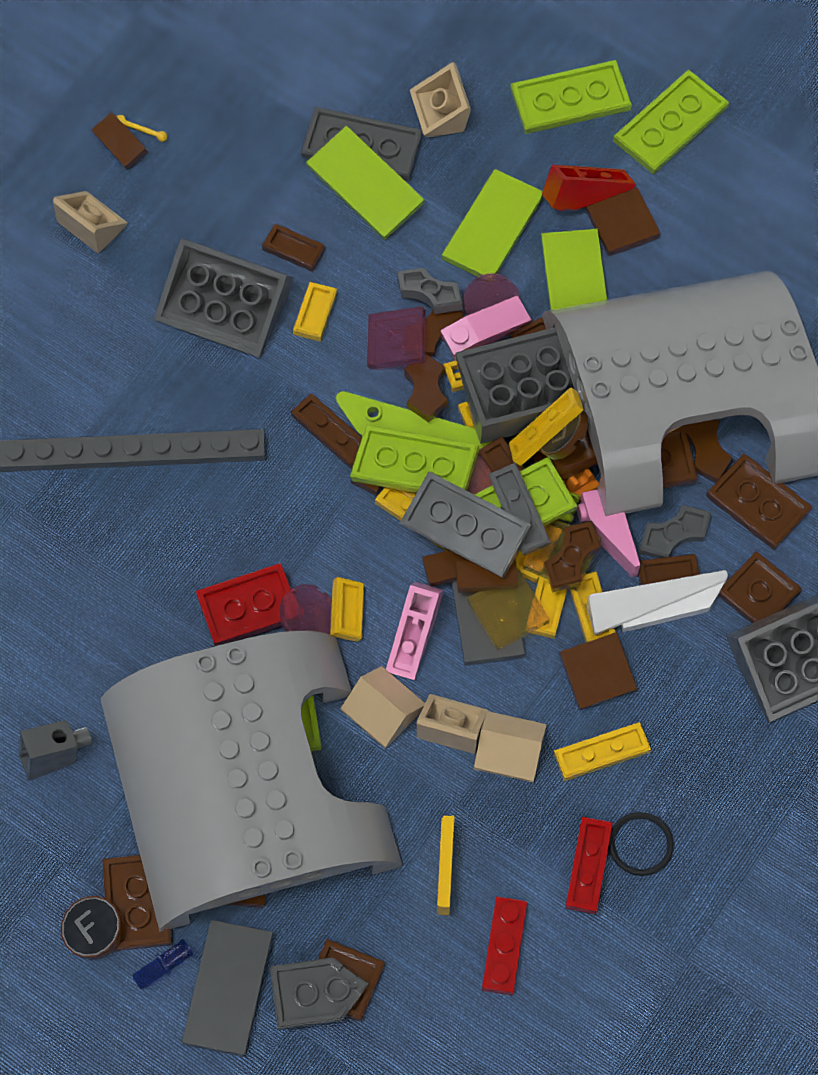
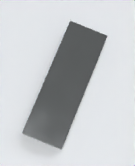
[488,463,551,556]

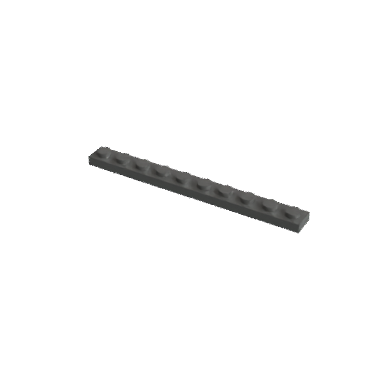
[0,429,265,472]

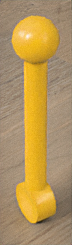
[116,115,168,142]

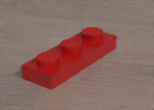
[565,817,613,915]
[482,896,527,996]

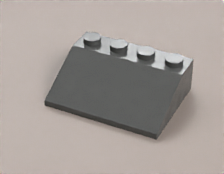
[154,238,294,357]
[455,327,575,444]
[726,594,818,722]

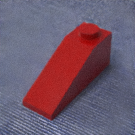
[542,165,636,211]

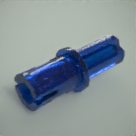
[132,939,194,990]

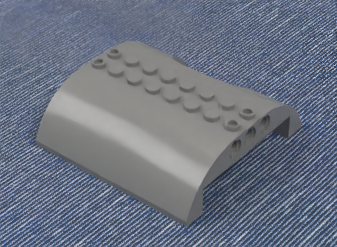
[542,271,818,516]
[100,631,402,932]

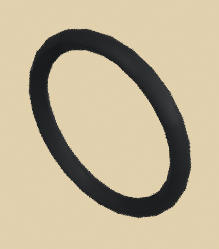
[608,812,674,876]

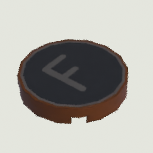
[540,411,588,460]
[61,896,124,960]

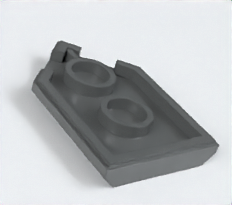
[270,957,369,1030]

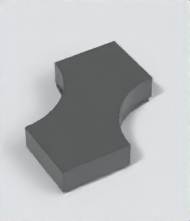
[397,268,463,314]
[639,505,711,558]

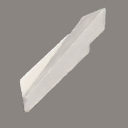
[586,570,728,635]

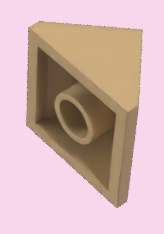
[410,62,471,137]
[53,191,128,254]
[341,666,425,749]
[417,694,488,754]
[474,711,547,783]

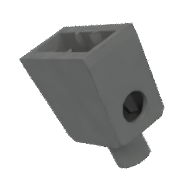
[18,720,92,781]

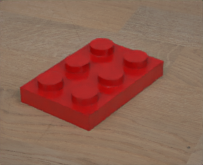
[196,563,301,646]

